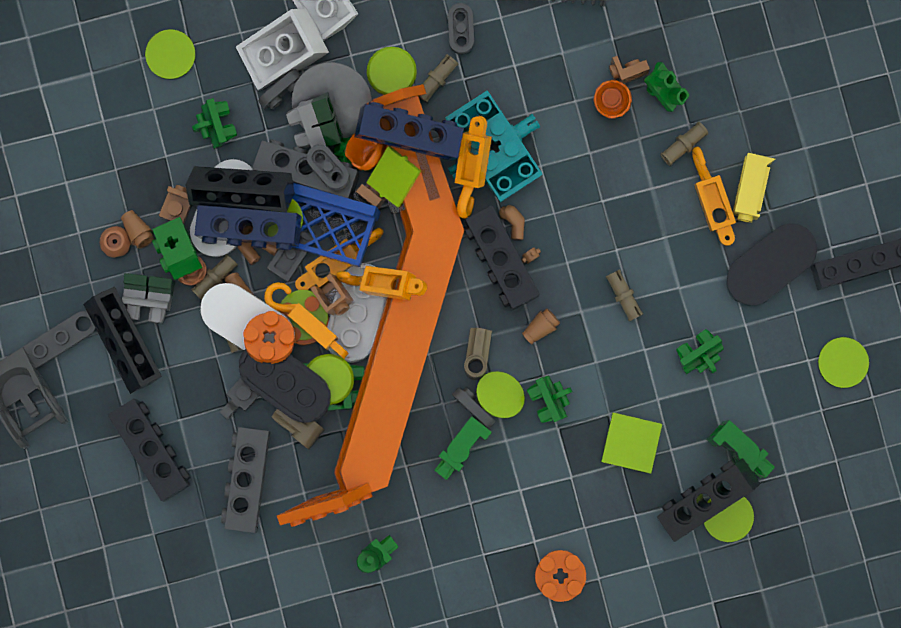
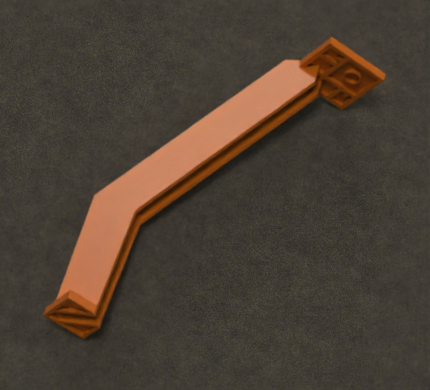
[277,84,464,527]

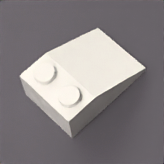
[236,9,329,90]

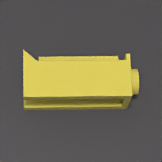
[733,153,775,223]

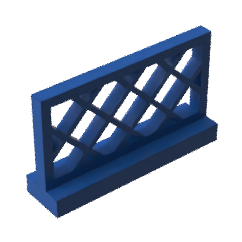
[291,183,381,267]

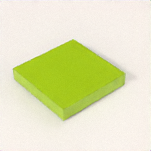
[601,413,662,474]

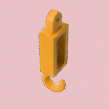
[455,116,492,219]
[692,147,736,246]
[295,227,384,290]
[336,266,427,301]
[264,282,349,359]

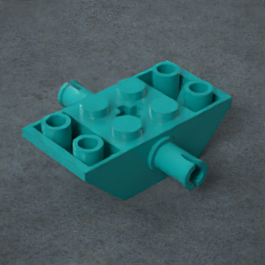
[445,90,543,202]

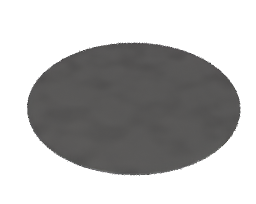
[292,62,372,138]

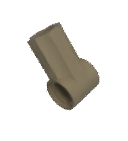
[464,328,492,380]
[272,409,325,449]

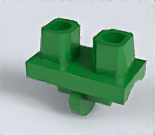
[644,62,689,112]
[192,98,237,149]
[676,329,724,375]
[527,375,573,423]
[356,535,398,573]

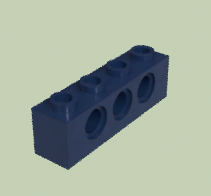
[354,102,464,161]
[194,205,302,250]

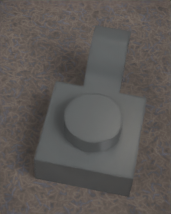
[220,378,260,420]

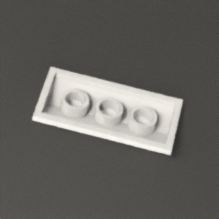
[293,0,358,41]

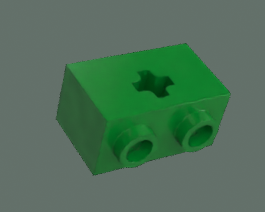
[152,217,203,280]

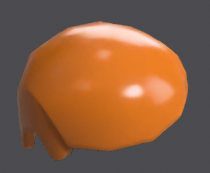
[593,80,632,119]
[345,134,384,171]

